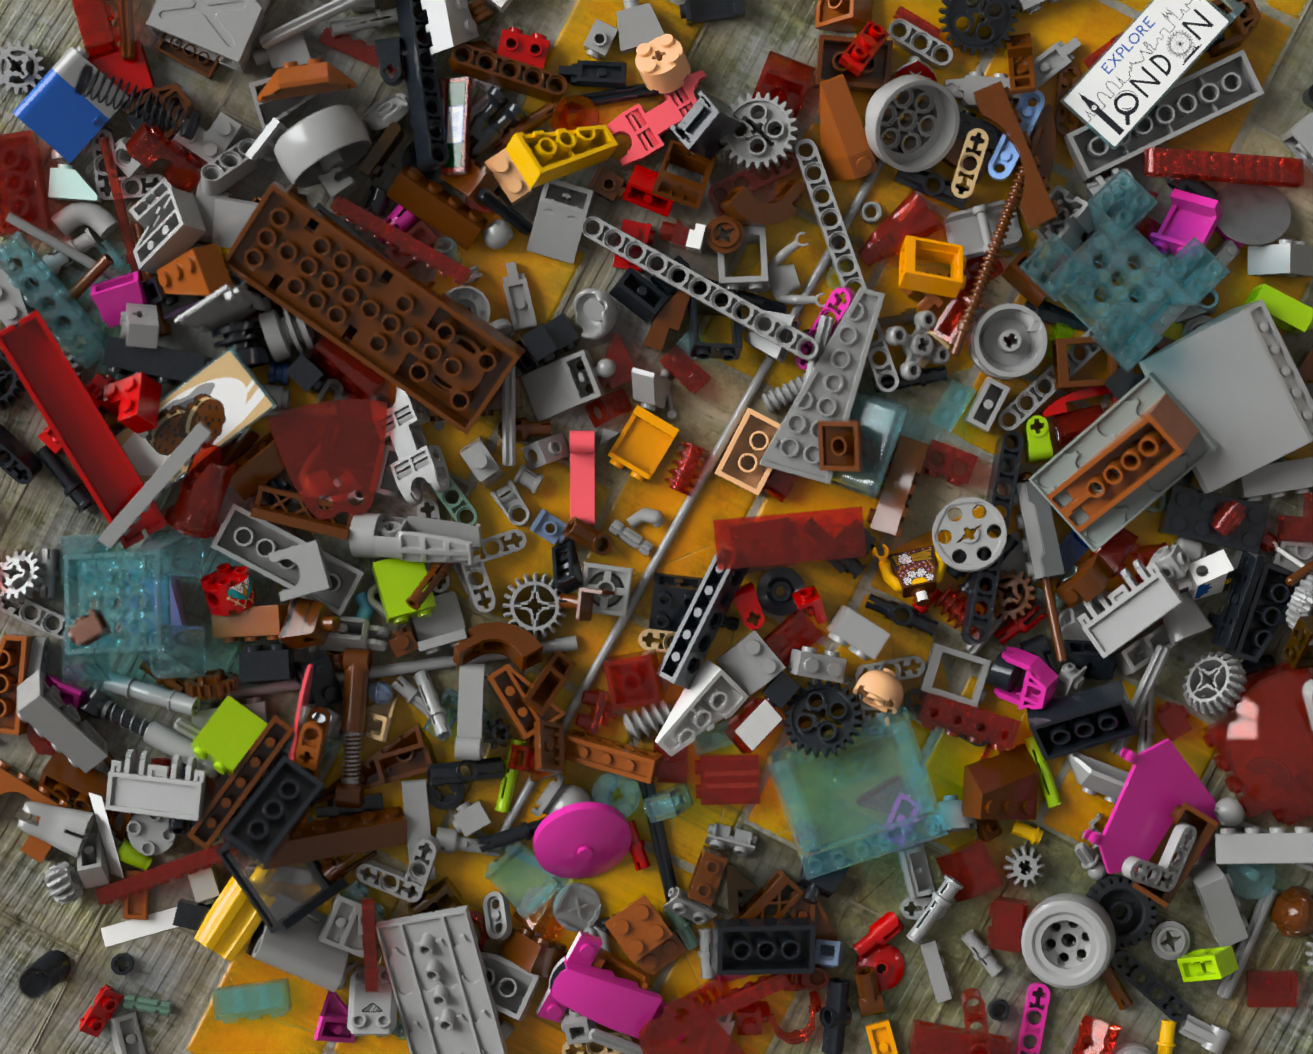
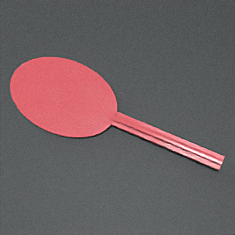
[288,663,313,762]

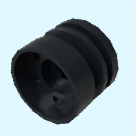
[211,320,270,369]

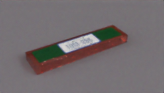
[441,77,472,176]

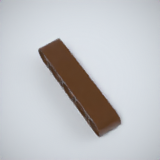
[448,43,568,103]

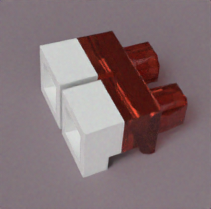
[659,219,706,254]

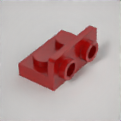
[612,219,655,274]

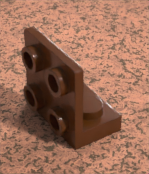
[529,720,565,782]

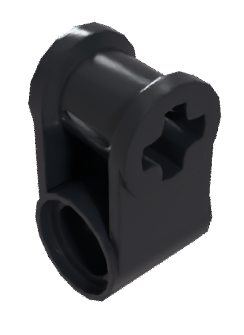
[375,36,404,86]

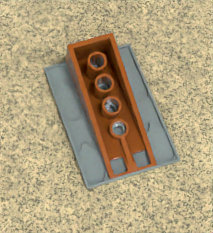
[1028,372,1218,552]

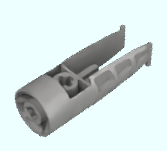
[349,512,482,565]

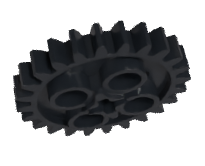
[938,0,1018,56]
[783,679,863,758]

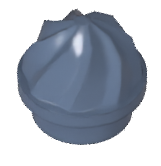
[369,681,393,705]

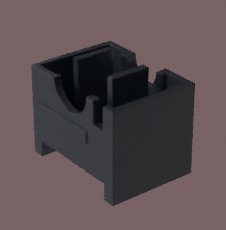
[670,90,741,160]

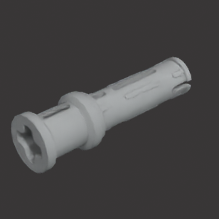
[906,874,964,944]

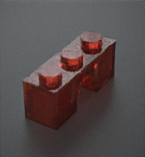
[125,123,203,192]

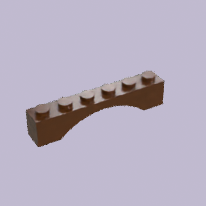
[973,81,1060,232]

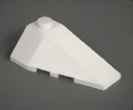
[655,659,749,757]

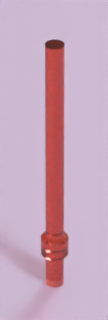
[99,136,144,281]

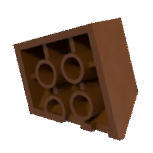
[961,744,1040,820]

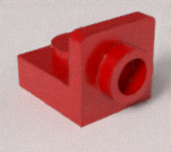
[792,586,827,625]

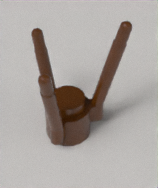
[321,851,377,883]

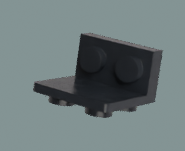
[649,573,703,632]

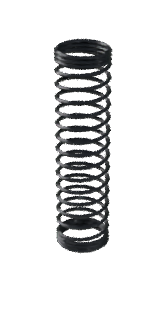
[74,64,202,141]
[18,950,71,999]

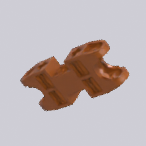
[294,706,331,824]

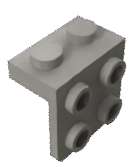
[412,591,468,654]

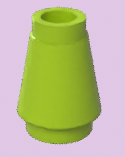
[117,839,153,871]

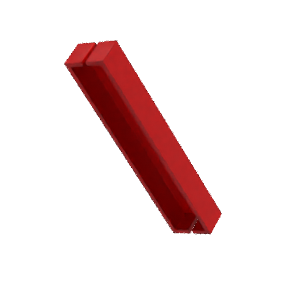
[0,309,168,549]

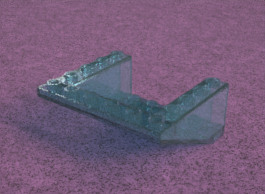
[767,707,948,880]

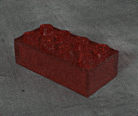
[0,130,53,238]

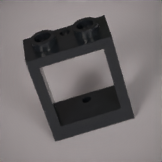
[688,293,743,361]

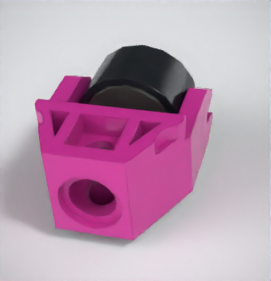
[989,647,1059,710]

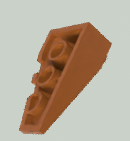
[819,74,878,182]

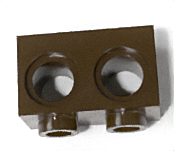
[407,876,463,916]

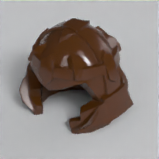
[1271,886,1313,938]

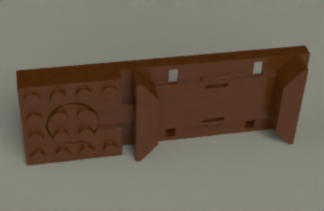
[223,181,526,435]

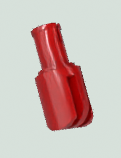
[994,602,1048,646]
[852,911,904,958]

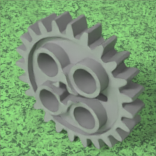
[720,92,799,172]

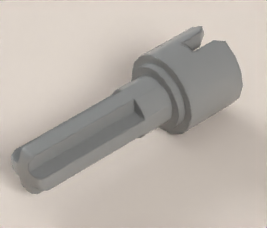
[435,826,503,857]

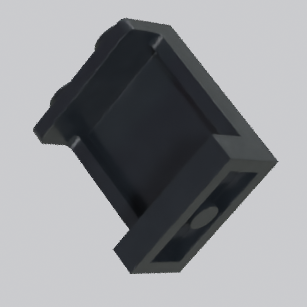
[679,0,745,25]

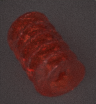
[664,442,709,497]
[933,584,981,635]

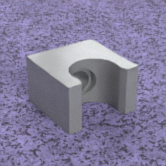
[268,540,332,601]

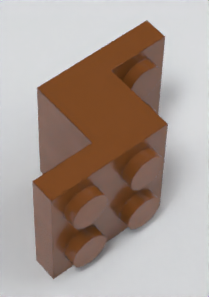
[604,894,687,976]

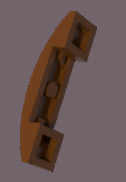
[1006,33,1036,95]

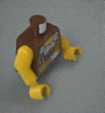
[872,533,948,606]

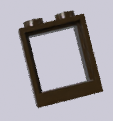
[1282,615,1313,669]

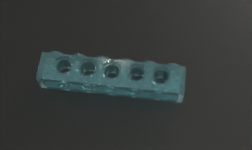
[0,231,107,370]

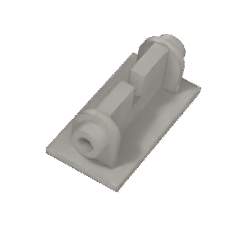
[1052,662,1087,700]
[704,823,757,856]
[663,887,717,925]

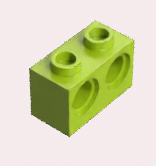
[1177,946,1239,982]

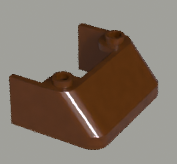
[1132,802,1219,908]

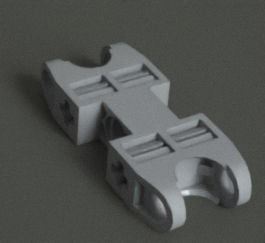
[370,386,450,506]

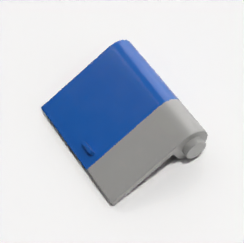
[13,46,129,163]

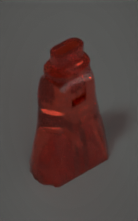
[857,190,943,267]

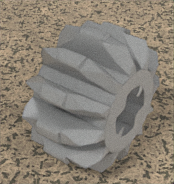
[1003,845,1045,887]
[44,861,84,905]

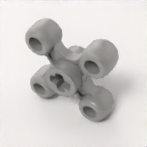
[884,310,950,381]

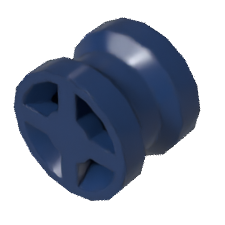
[268,360,292,386]

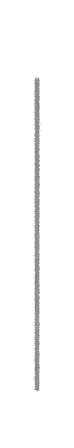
[498,157,885,832]

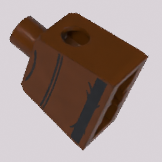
[278,597,341,649]

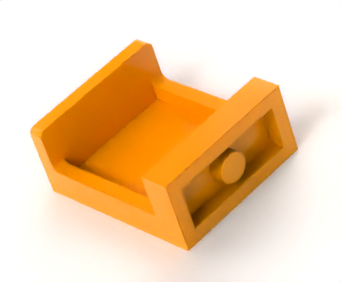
[607,405,679,482]

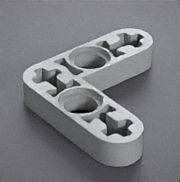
[92,129,164,202]
[459,529,527,613]
[854,655,925,734]
[1122,822,1197,892]
[356,835,440,902]

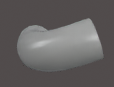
[51,201,120,239]

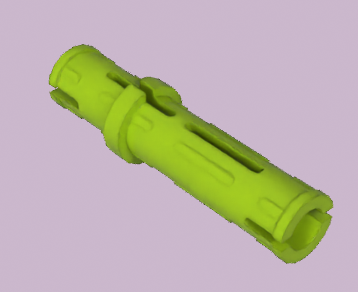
[1023,735,1063,808]
[495,738,526,813]

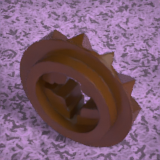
[705,216,744,255]

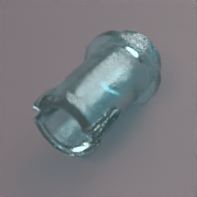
[97,239,128,270]

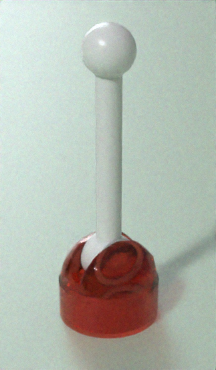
[1260,531,1305,568]

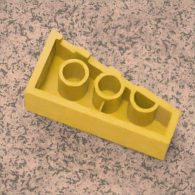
[505,125,618,189]

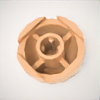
[853,668,904,714]

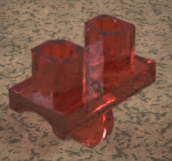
[575,688,618,735]

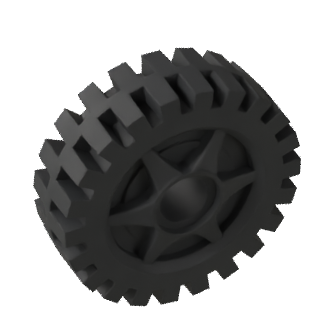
[1086,874,1157,949]

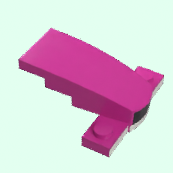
[536,931,663,1039]

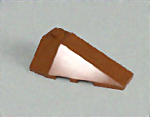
[815,0,873,32]

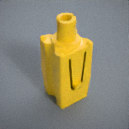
[194,866,277,963]

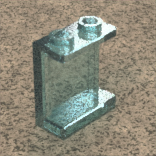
[484,841,563,919]

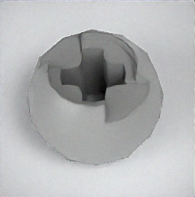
[483,219,513,250]
[1214,797,1245,828]

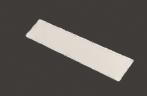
[89,793,124,878]
[101,907,179,947]

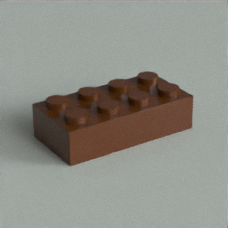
[155,32,220,81]

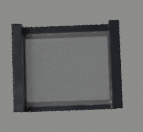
[216,840,349,933]

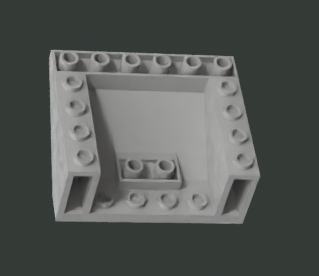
[1138,299,1313,494]

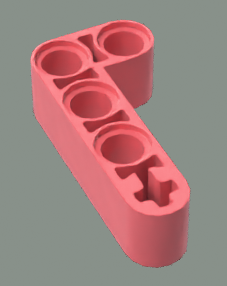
[570,430,595,526]

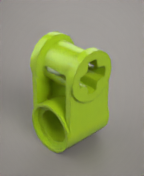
[1022,415,1053,463]

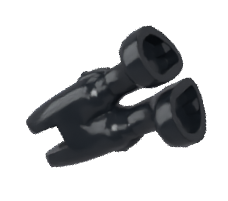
[462,85,527,160]

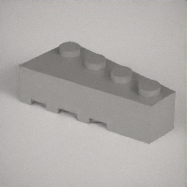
[17,669,108,773]

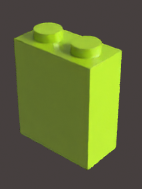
[372,558,437,625]
[191,695,268,776]

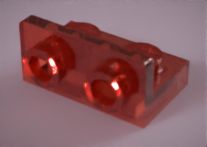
[659,346,710,396]

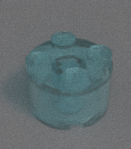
[592,771,641,818]

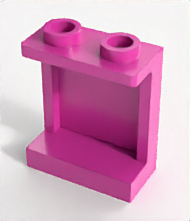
[1149,188,1223,262]

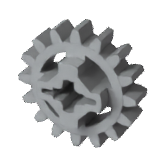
[0,40,47,95]
[0,550,46,604]

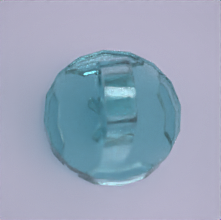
[1226,863,1275,899]

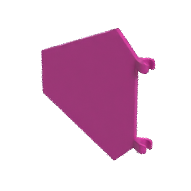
[1083,738,1219,874]

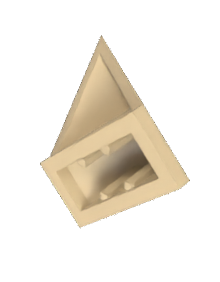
[362,692,399,742]

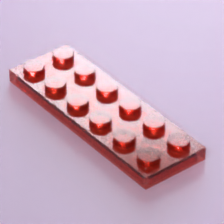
[713,507,867,570]

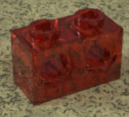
[922,439,978,487]

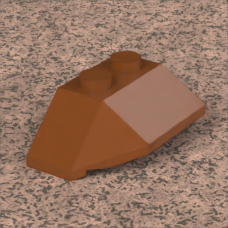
[257,57,358,102]

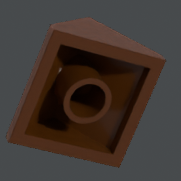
[818,419,862,472]

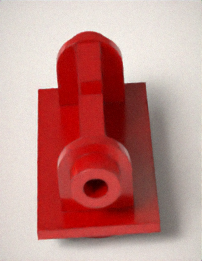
[78,984,124,1038]

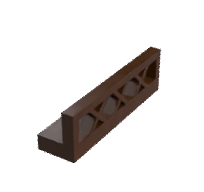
[250,484,356,540]
[731,868,805,919]

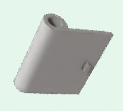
[252,893,349,992]

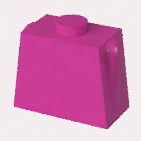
[91,271,150,328]

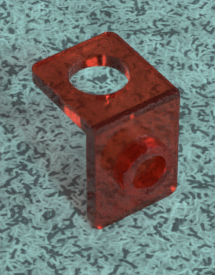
[585,388,633,428]

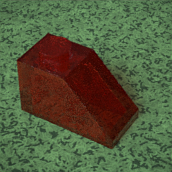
[601,332,635,390]

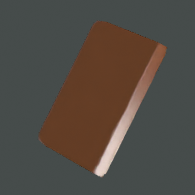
[207,425,260,470]

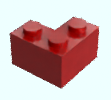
[102,372,162,434]

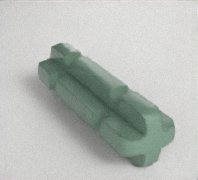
[123,994,172,1016]

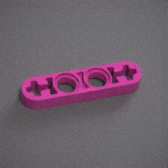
[795,287,855,370]
[1015,982,1050,1054]

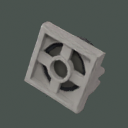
[581,562,633,617]

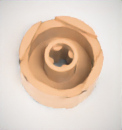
[635,34,691,94]

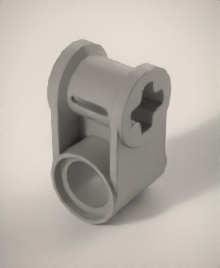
[490,479,531,526]

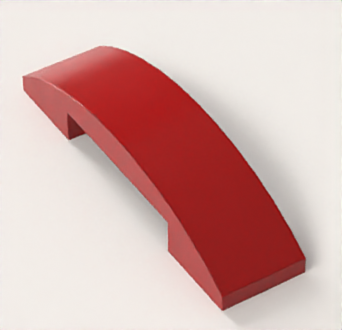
[1039,387,1118,417]

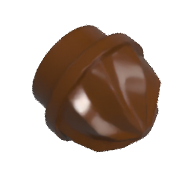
[327,650,344,672]

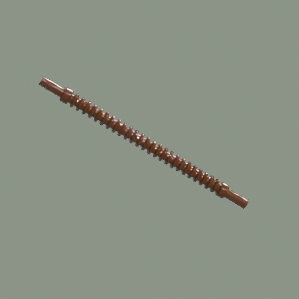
[950,126,1044,357]

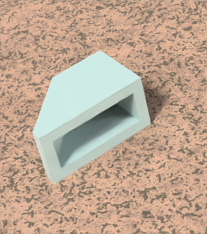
[48,164,102,203]

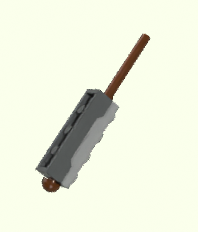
[1013,472,1067,662]

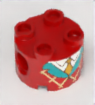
[200,563,256,616]

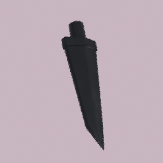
[1024,300,1097,332]

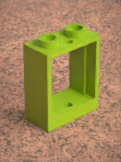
[1244,283,1313,335]

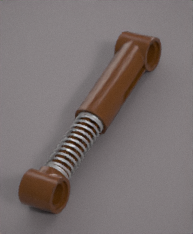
[335,647,372,809]

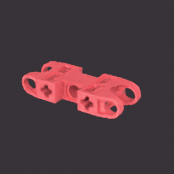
[607,70,721,167]

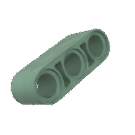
[429,472,479,526]

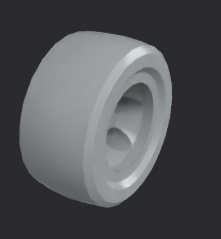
[274,105,372,188]
[1021,892,1116,989]

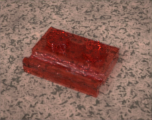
[763,609,823,667]
[1246,970,1297,1007]

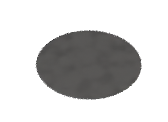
[1215,180,1291,245]

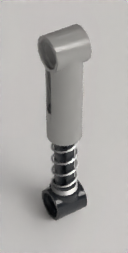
[78,686,220,780]

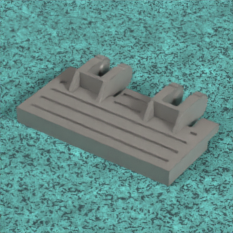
[1077,559,1184,659]
[105,749,206,821]

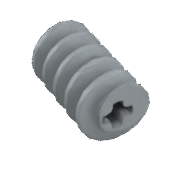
[623,698,672,744]

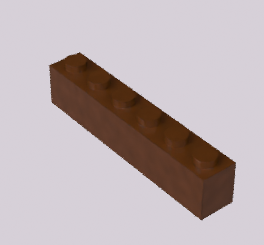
[187,713,294,850]
[262,806,407,870]

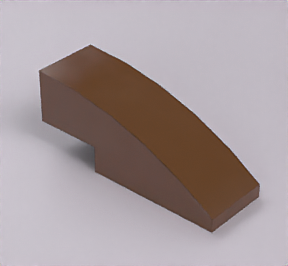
[643,290,690,352]
[522,649,576,716]

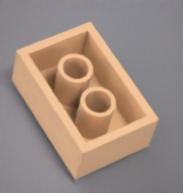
[714,408,781,496]

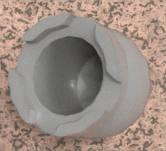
[531,773,592,817]

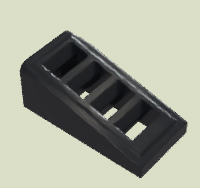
[552,539,584,594]

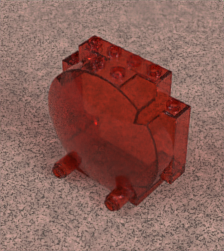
[1202,659,1313,826]

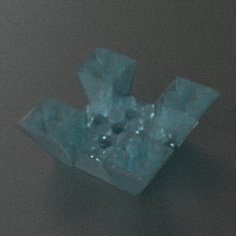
[1019,168,1231,372]
[60,528,205,683]

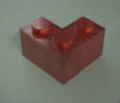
[1277,493,1313,542]

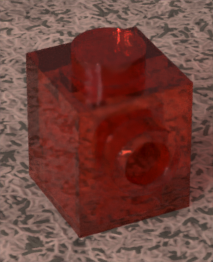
[1154,701,1192,741]

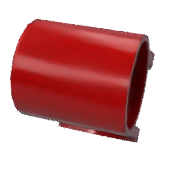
[733,581,765,630]

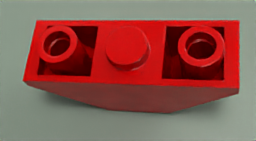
[838,20,890,77]

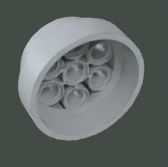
[865,74,960,172]

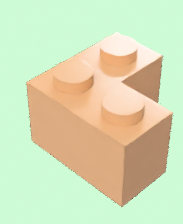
[484,149,533,206]

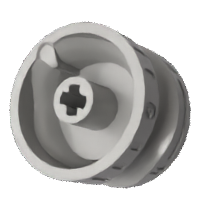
[968,303,1048,380]

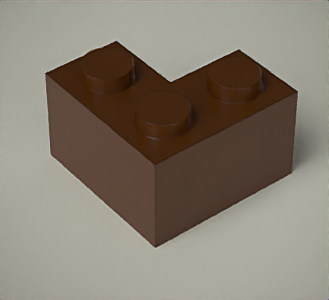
[499,926,568,978]

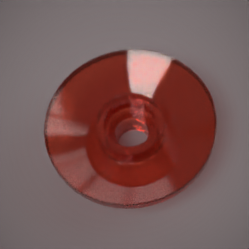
[551,95,599,132]

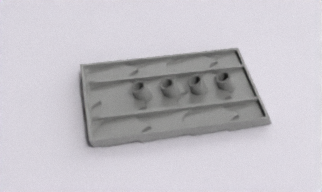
[375,905,508,1054]

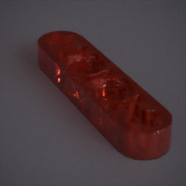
[361,898,378,993]

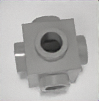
[1147,544,1191,582]
[561,1008,597,1045]

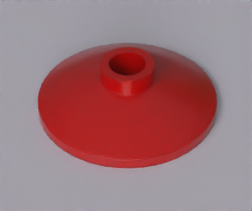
[856,943,905,991]

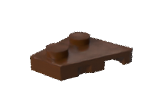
[790,890,837,941]

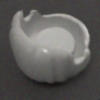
[574,288,618,340]

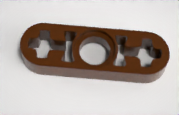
[1055,65,1081,137]

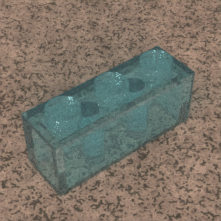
[212,978,292,1024]

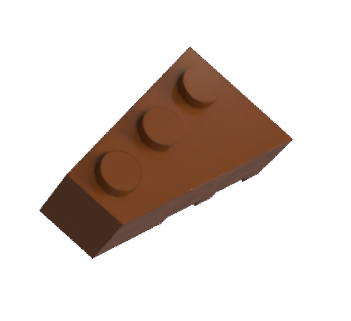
[157,243,234,296]
[211,604,289,642]
[485,664,567,740]

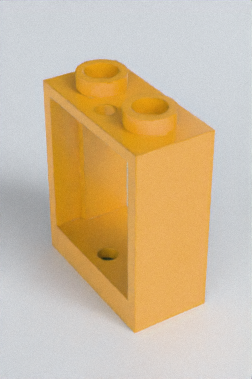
[899,235,967,298]

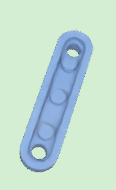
[988,89,1045,181]

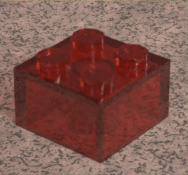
[603,649,665,710]

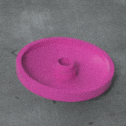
[533,802,632,879]

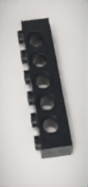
[656,541,754,689]

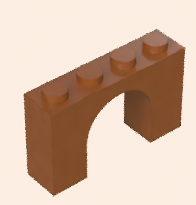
[0,759,74,863]

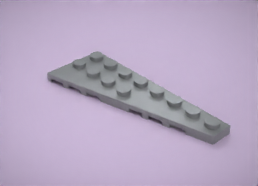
[759,287,885,484]

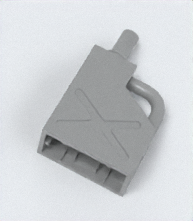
[146,0,270,74]

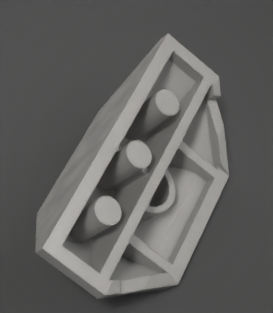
[1065,752,1129,804]

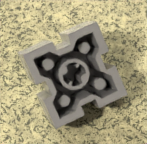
[1033,185,1101,256]

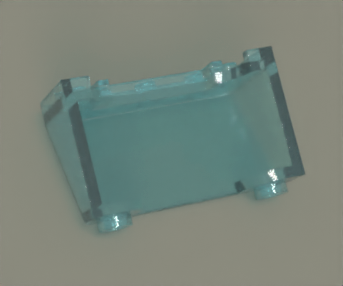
[830,389,908,499]

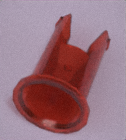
[165,443,236,539]

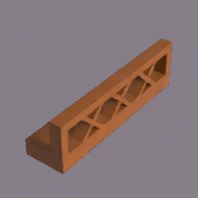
[564,729,663,784]

